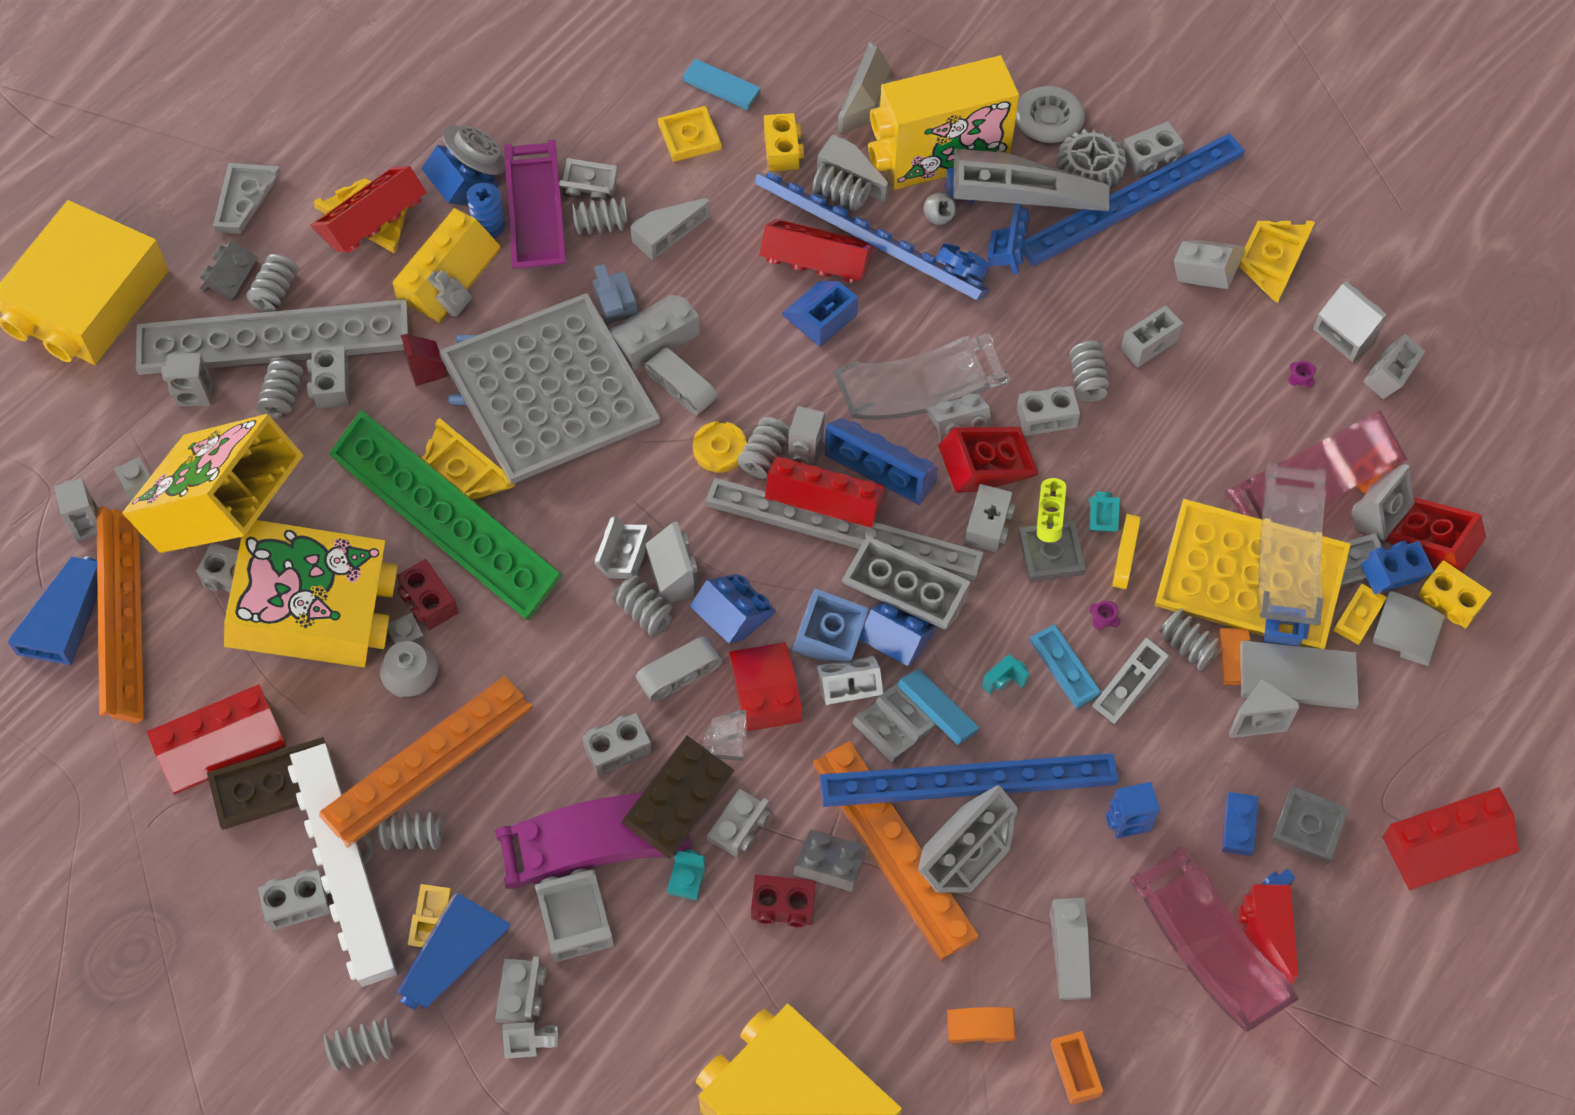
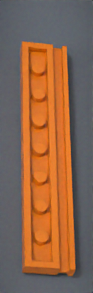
[97,506,144,724]
[319,676,533,848]
[813,741,979,961]

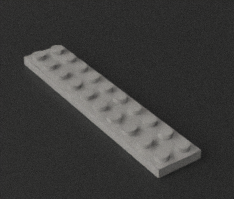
[136,299,409,375]

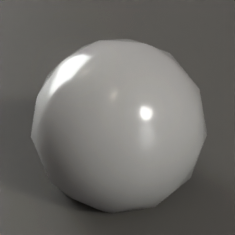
[923,192,956,226]

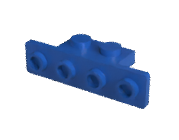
[987,204,1030,275]

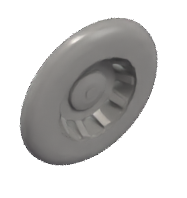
[1015,86,1085,143]
[442,125,505,175]

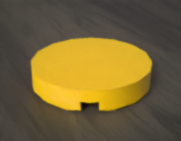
[693,421,747,473]

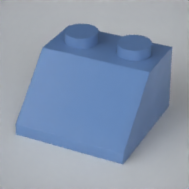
[791,588,869,661]

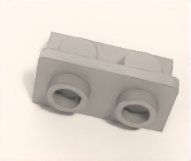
[707,789,771,858]
[495,956,547,1024]

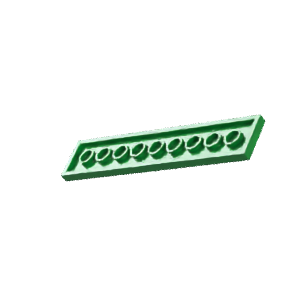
[328,410,564,620]

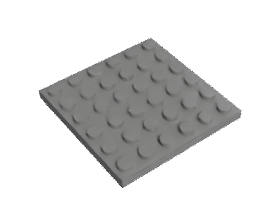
[440,293,660,485]

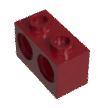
[396,559,459,630]
[751,874,816,928]

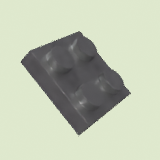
[1018,521,1086,582]
[1271,786,1349,864]
[793,830,868,892]

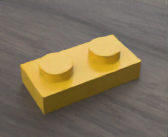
[1333,583,1387,645]

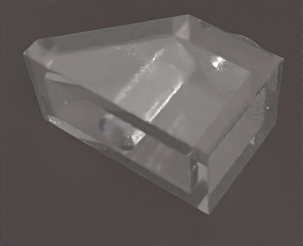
[703,710,747,761]

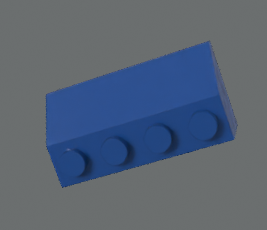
[824,418,938,506]

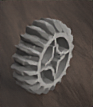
[1056,129,1127,189]

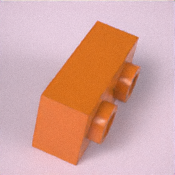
[1050,1031,1103,1105]

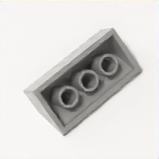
[842,536,971,630]

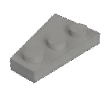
[213,163,281,234]

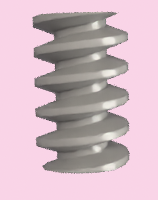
[813,163,872,212]
[572,197,627,236]
[246,254,299,312]
[1069,340,1109,402]
[256,357,303,419]
[737,417,790,479]
[611,575,672,637]
[1159,608,1223,671]
[378,811,444,850]
[324,1018,394,1072]

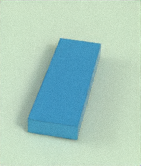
[683,59,760,110]
[1030,624,1102,709]
[897,669,979,745]

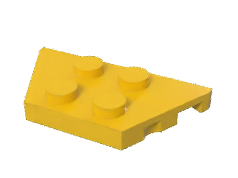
[314,178,407,253]
[1238,221,1315,303]
[421,418,515,500]

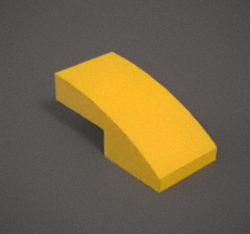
[408,884,453,947]

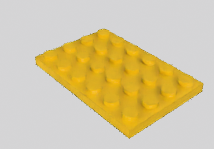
[1154,499,1351,650]

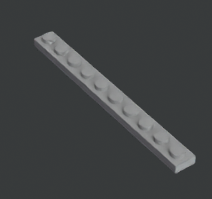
[706,478,983,581]

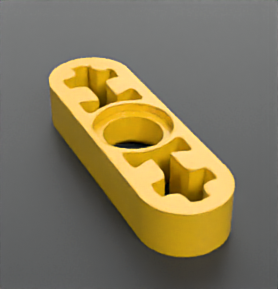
[1112,514,1141,590]

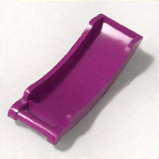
[504,139,566,269]
[495,793,692,889]

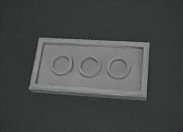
[1240,641,1359,709]

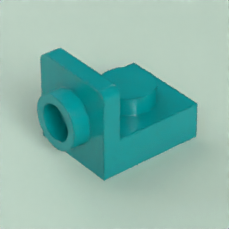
[1088,492,1120,532]
[981,654,1029,695]
[667,849,706,901]

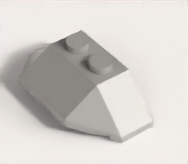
[838,41,893,134]
[918,785,1018,893]

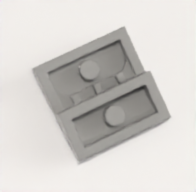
[1373,591,1445,666]
[852,683,937,764]

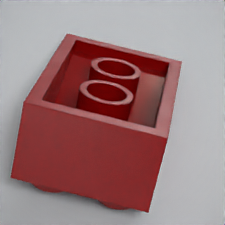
[938,427,1039,493]
[1385,497,1486,572]
[729,642,802,732]
[1238,884,1299,995]

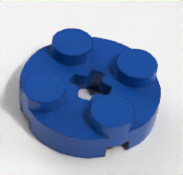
[936,243,990,280]

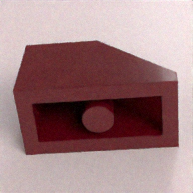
[401,334,447,386]

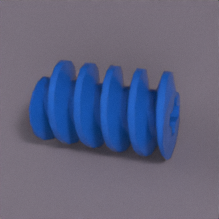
[467,183,505,238]

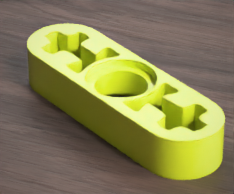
[1037,478,1066,542]

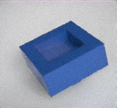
[1262,868,1296,885]

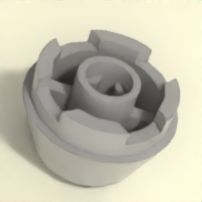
[380,641,438,698]

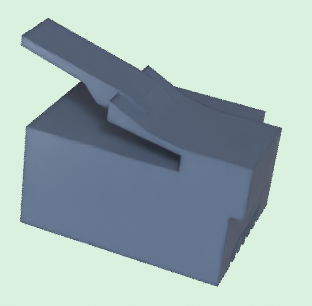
[593,264,638,325]

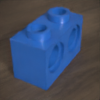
[1360,541,1434,595]
[1106,782,1160,839]

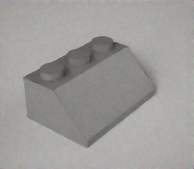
[608,294,700,372]

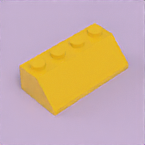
[392,208,501,323]

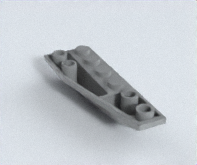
[953,149,1109,211]

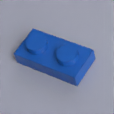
[1222,792,1258,856]

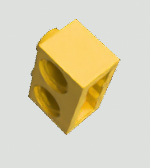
[764,113,804,172]
[1418,560,1492,629]

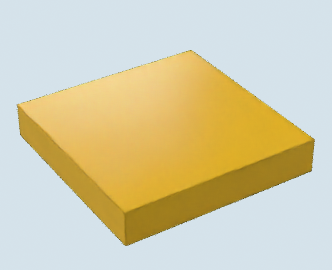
[658,106,722,162]

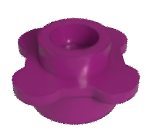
[1288,361,1316,388]
[1089,601,1121,630]

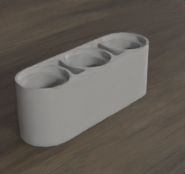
[644,347,718,416]
[635,636,723,702]

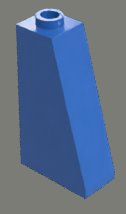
[8,557,98,665]
[395,893,511,1010]

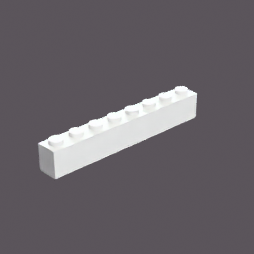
[288,743,397,987]

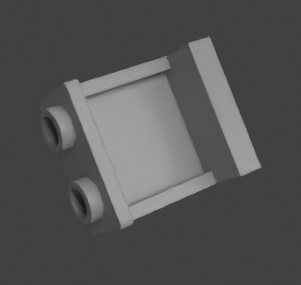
[535,869,614,963]

